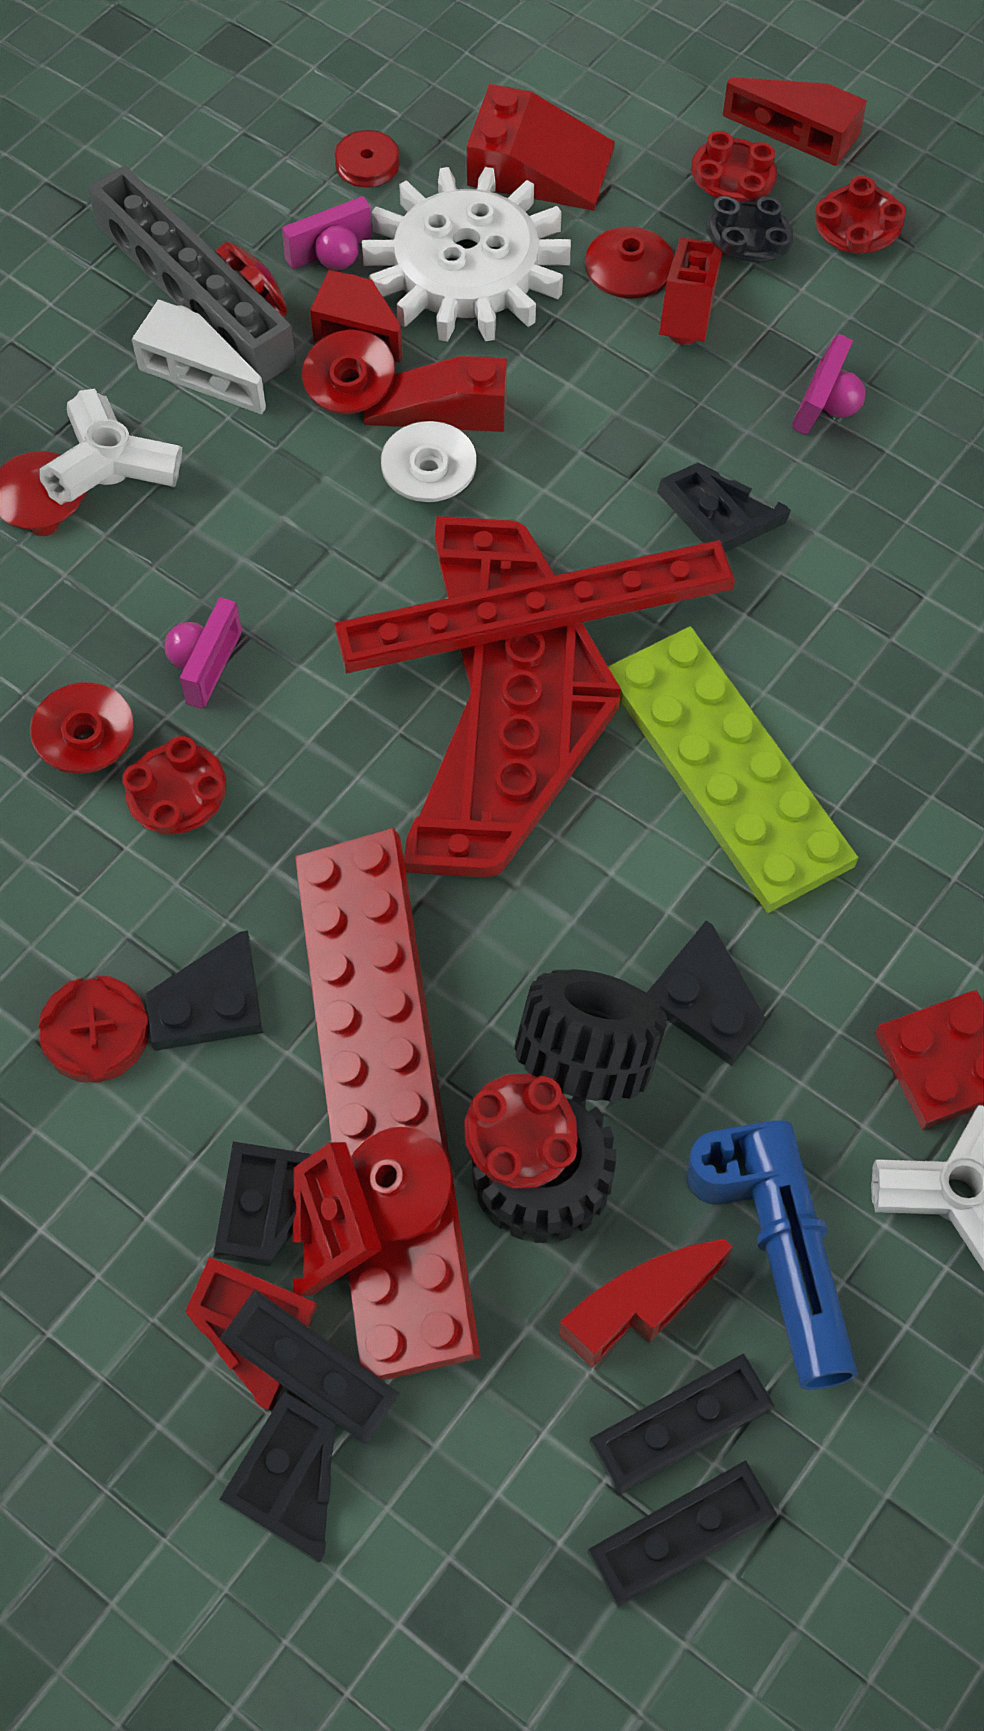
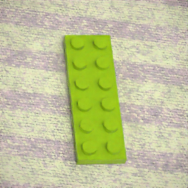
[608,626,859,913]

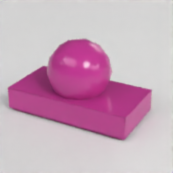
[282,196,372,270]
[792,334,866,435]
[164,597,242,709]

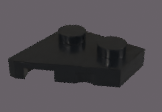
[146,930,263,1051]
[213,1141,312,1266]

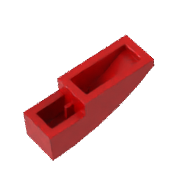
[559,1238,733,1368]

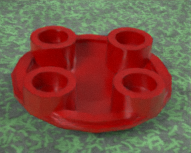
[691,131,777,201]
[815,176,906,254]
[215,241,287,318]
[0,451,87,536]
[122,736,226,835]
[464,1074,578,1189]

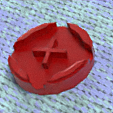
[39,976,150,1083]

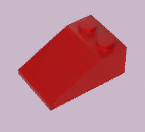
[466,84,615,211]

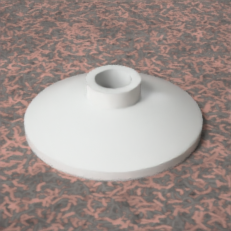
[381,421,476,502]

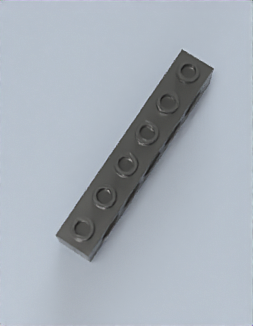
[88,165,296,385]

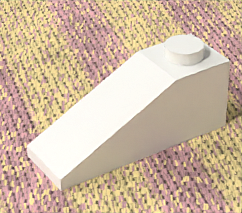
[132,299,266,415]

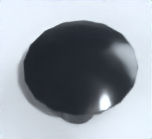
[706,196,793,263]

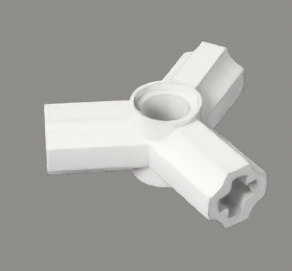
[40,389,182,505]
[871,1105,984,1271]

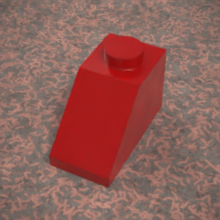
[310,270,403,363]

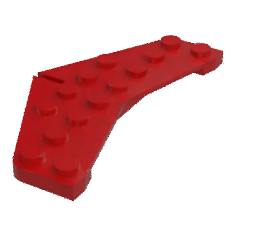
[404,516,621,877]

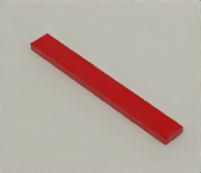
[334,540,735,674]

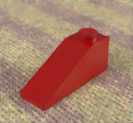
[723,77,867,166]
[659,237,723,344]
[364,356,507,432]

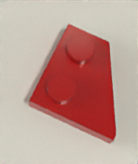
[293,1142,382,1297]
[185,1257,318,1411]

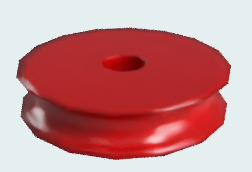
[334,130,400,188]

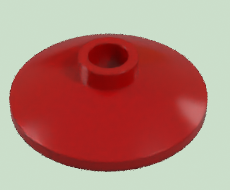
[585,227,674,298]
[302,329,395,414]
[30,682,134,774]
[351,1127,453,1242]

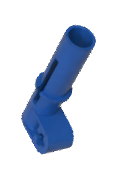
[687,1120,858,1390]

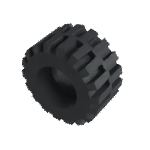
[514,969,667,1102]
[472,1093,616,1243]

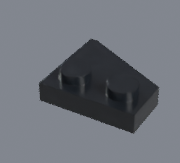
[657,462,791,552]
[647,921,765,1066]
[219,1391,335,1563]

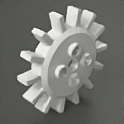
[362,167,571,342]

